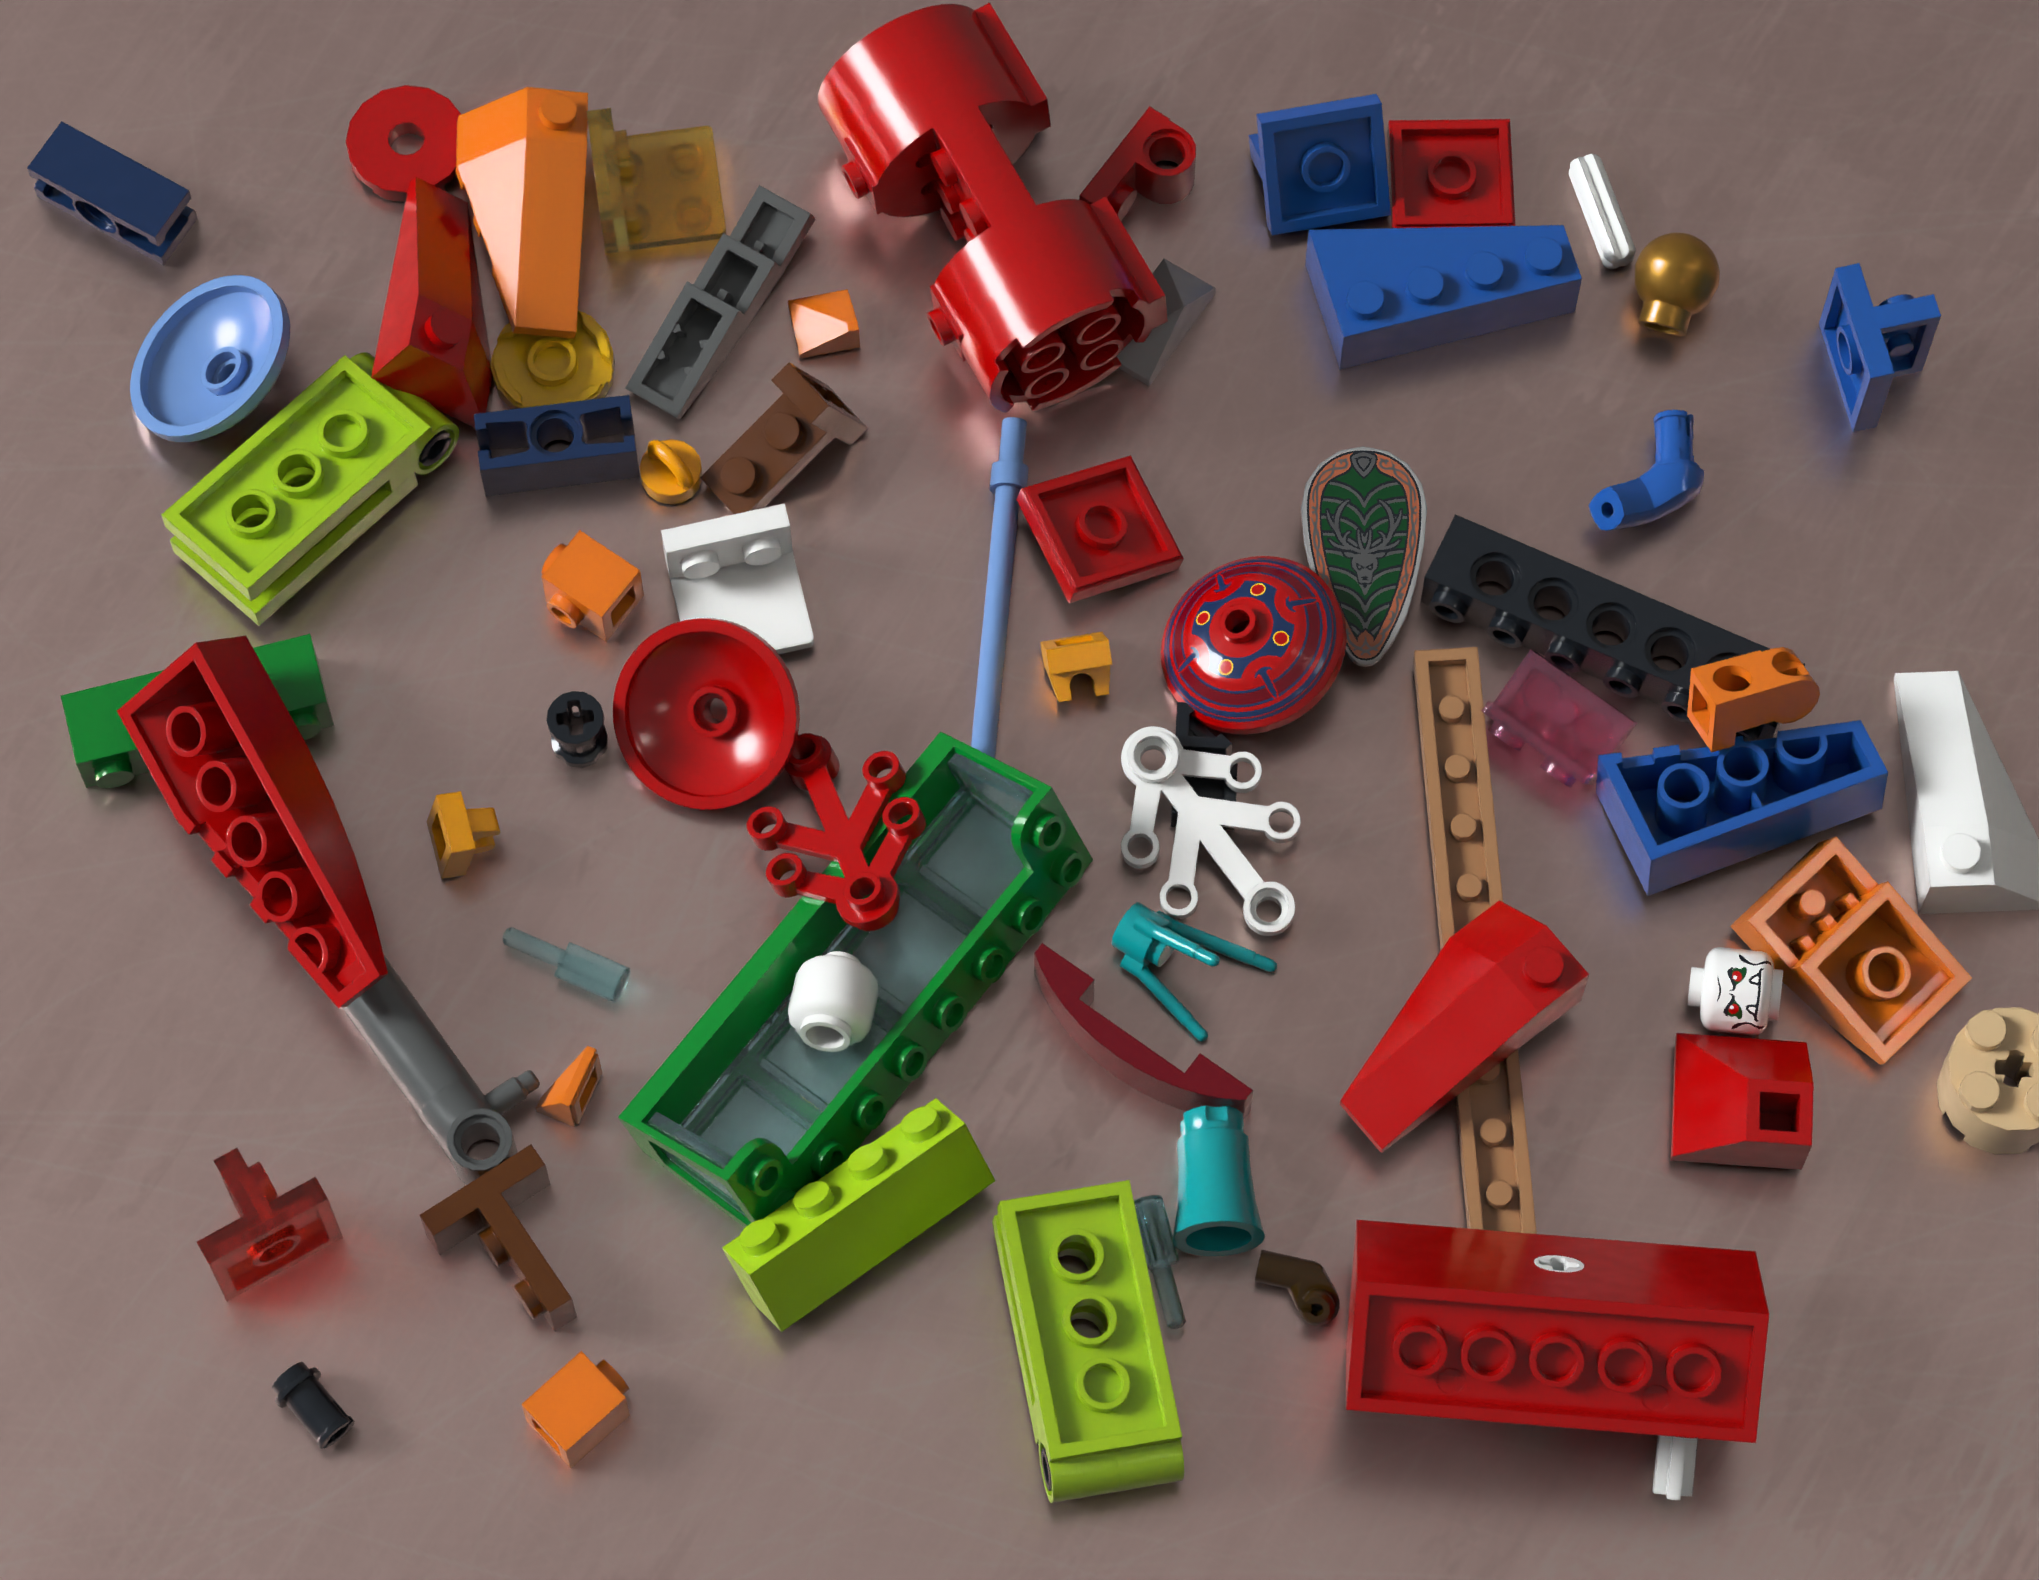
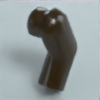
[1255,1250,1340,1326]

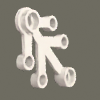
[1121,726,1301,936]

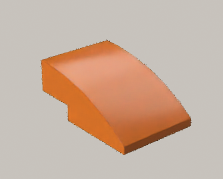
[1730,836,1972,1065]

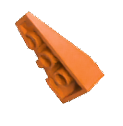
[456,87,588,339]

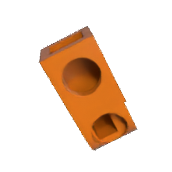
[1687,647,1820,752]

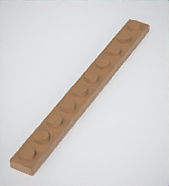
[1413,647,1537,1234]

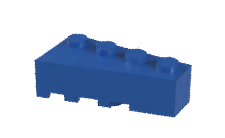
[1596,720,1888,896]

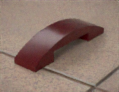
[1034,943,1253,1120]

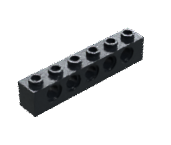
[1420,514,1805,741]

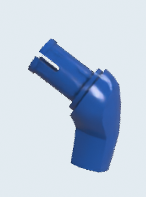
[1589,410,1704,531]

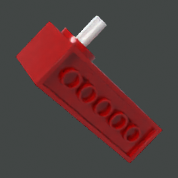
[1346,1220,1769,1500]

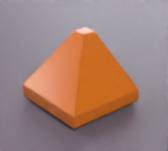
[788,289,860,359]
[535,1046,602,1127]

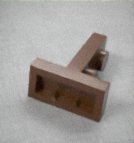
[700,362,868,514]
[420,1144,577,1331]

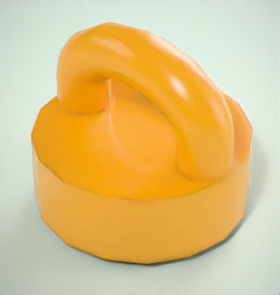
[639,439,703,505]

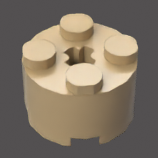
[1937,1007,2039,1154]

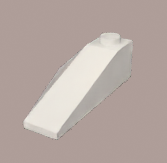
[1894,671,2039,914]

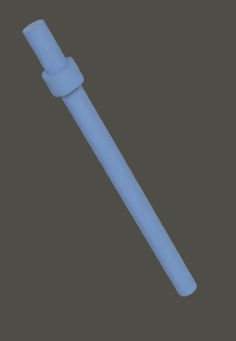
[971,417,1029,774]

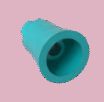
[1172,1105,1265,1256]

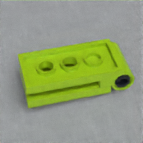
[161,352,459,626]
[992,1180,1184,1503]

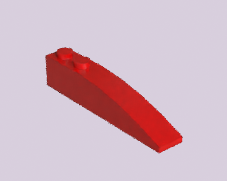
[117,636,388,1009]

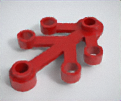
[747,733,926,931]

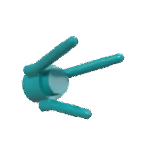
[1111,902,1277,1042]

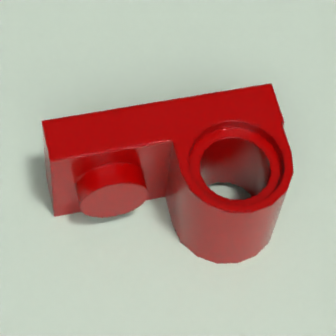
[1079,106,1196,220]

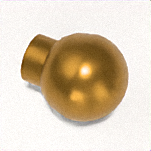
[1634,233,1720,336]

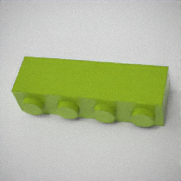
[722,1098,996,1332]

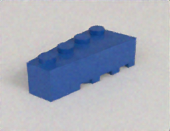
[1305,225,1582,370]

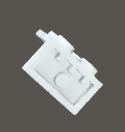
[661,503,814,654]

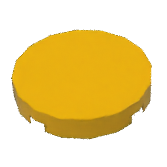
[490,310,615,409]

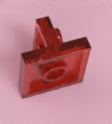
[197,1148,343,1302]

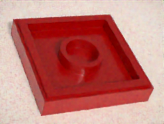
[1387,119,1516,228]
[1016,455,1184,604]

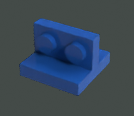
[1249,94,1391,235]
[1819,263,1941,432]

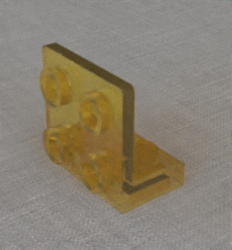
[586,108,726,253]

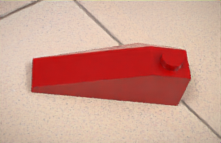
[371,176,493,428]
[1340,900,1589,1154]

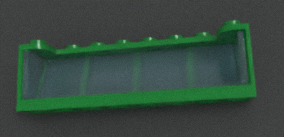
[618,731,1093,1228]

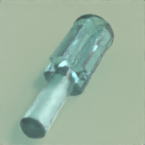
[502,927,631,1003]
[1134,1195,1186,1329]

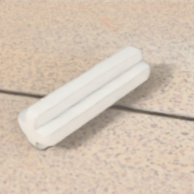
[1569,154,1636,269]

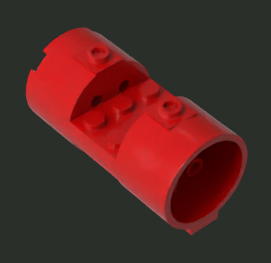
[818,3,1168,413]

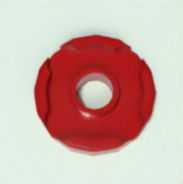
[346,85,461,202]

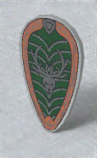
[1301,446,1427,667]

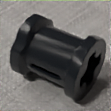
[546,691,608,768]

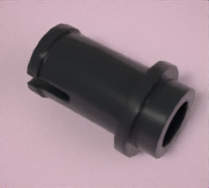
[272,1362,355,1449]

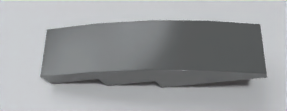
[625,185,816,420]

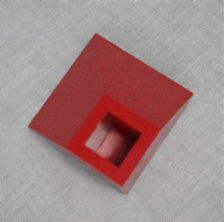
[1671,1033,1814,1170]

